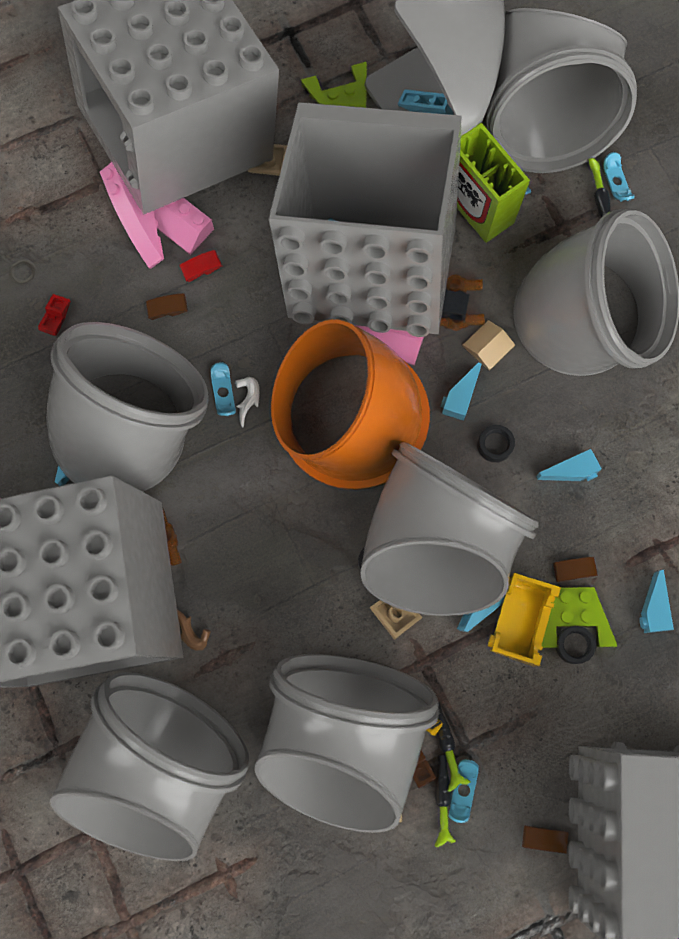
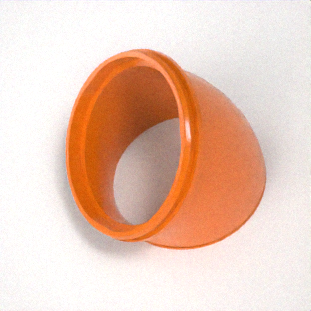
[271,319,430,489]

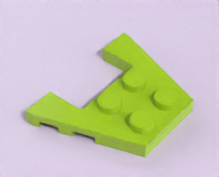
[301,62,367,108]
[541,587,617,648]

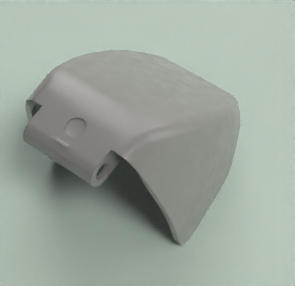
[365,0,505,136]

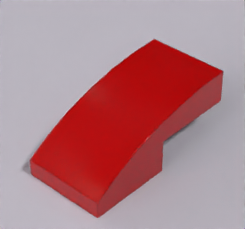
[180,250,222,282]
[38,294,71,336]

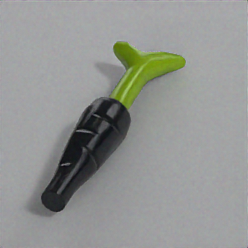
[588,158,611,218]
[437,702,470,792]
[434,755,456,847]

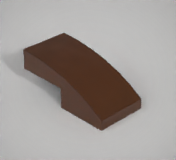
[146,293,188,320]
[553,557,598,582]
[413,750,436,789]
[522,825,569,854]

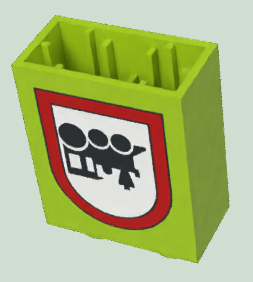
[457,123,530,243]

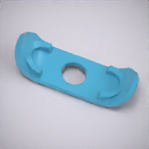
[603,152,635,202]
[211,362,236,416]
[449,759,479,823]

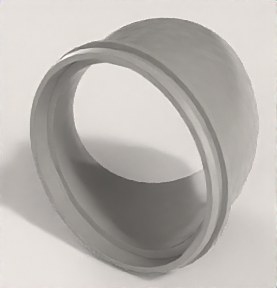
[486,8,637,173]
[513,209,679,376]
[46,322,208,492]
[361,441,539,616]
[254,654,439,833]
[50,672,249,861]

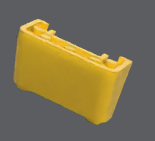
[488,573,561,667]

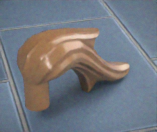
[177,609,211,651]

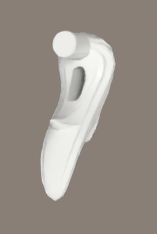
[235,377,259,427]

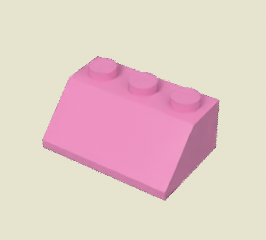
[154,198,214,255]

